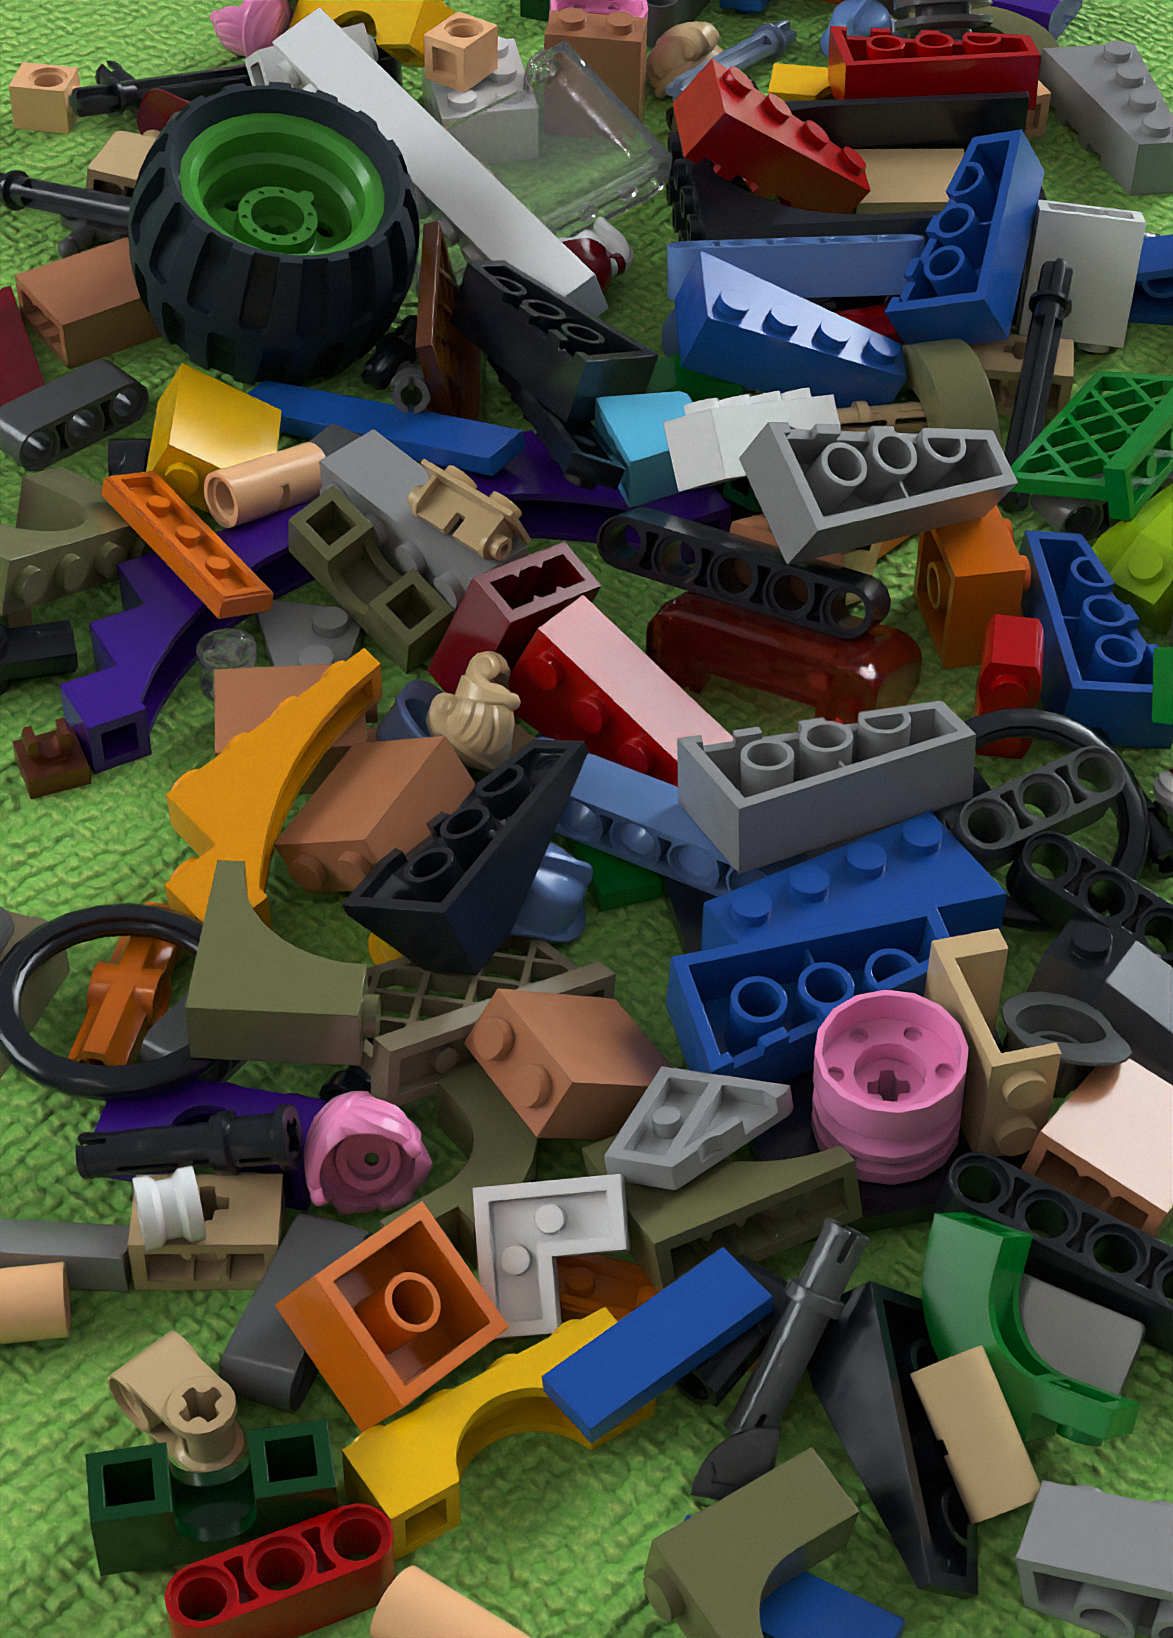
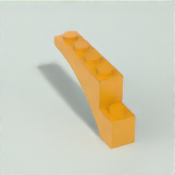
[164,648,382,929]

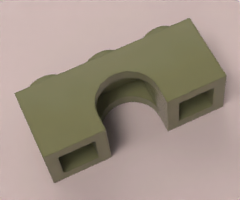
[288,485,454,674]

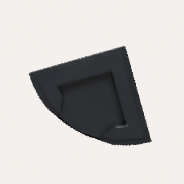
[691,1426,781,1500]

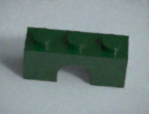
[85,1419,338,1576]

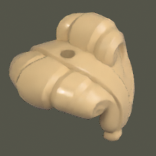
[646,21,724,99]
[426,651,536,773]

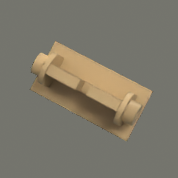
[407,458,531,561]

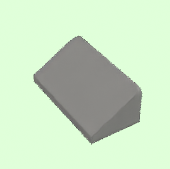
[0,1219,132,1292]
[1019,1273,1146,1396]

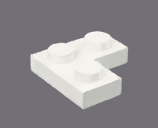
[472,1174,630,1340]

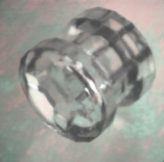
[196,628,258,702]

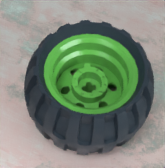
[128,82,420,386]

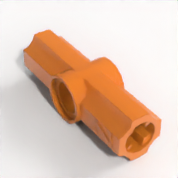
[67,902,182,1066]

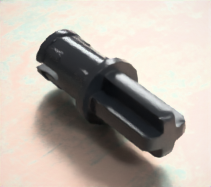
[361,315,417,390]

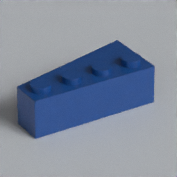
[885,129,1044,345]

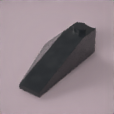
[342,739,589,975]
[1003,912,1173,1085]
[806,1281,978,1600]

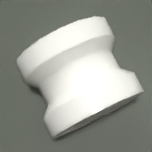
[132,1166,206,1252]

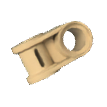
[107,1330,246,1473]

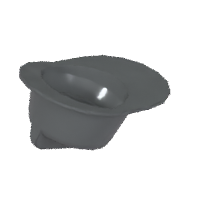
[1001,991,1132,1098]

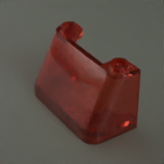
[645,591,922,725]

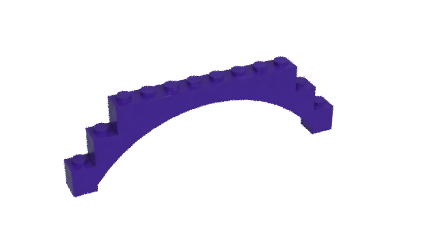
[60,429,732,774]

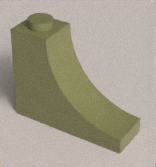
[185,860,381,1066]
[582,1134,863,1292]

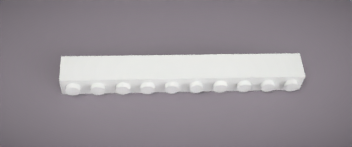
[272,7,608,317]

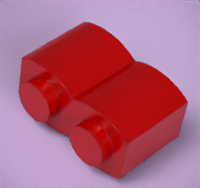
[973,614,1044,759]

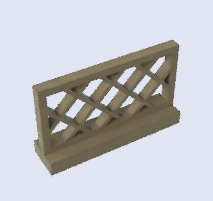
[360,935,616,1107]

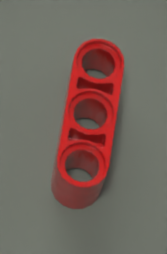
[164,1503,396,1638]

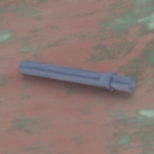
[666,20,797,102]

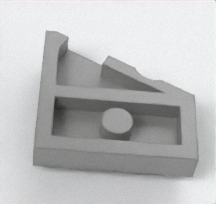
[255,600,366,667]
[604,1066,793,1190]

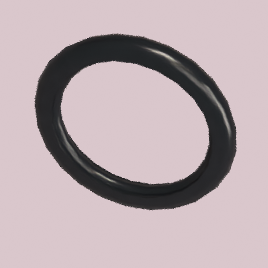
[932,708,1151,932]
[0,903,222,1101]

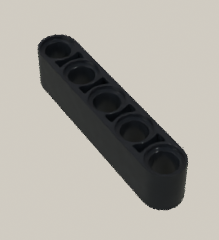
[597,507,891,639]
[934,1152,1173,1356]

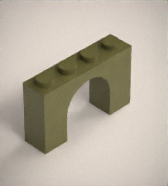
[0,467,155,617]
[643,1447,859,1638]

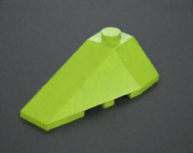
[1092,483,1173,636]

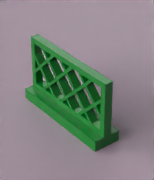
[1009,371,1173,521]

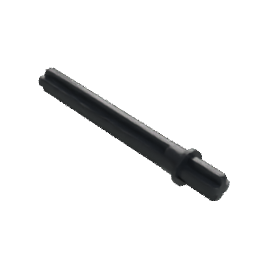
[68,64,252,118]
[0,170,132,228]
[997,258,1073,514]

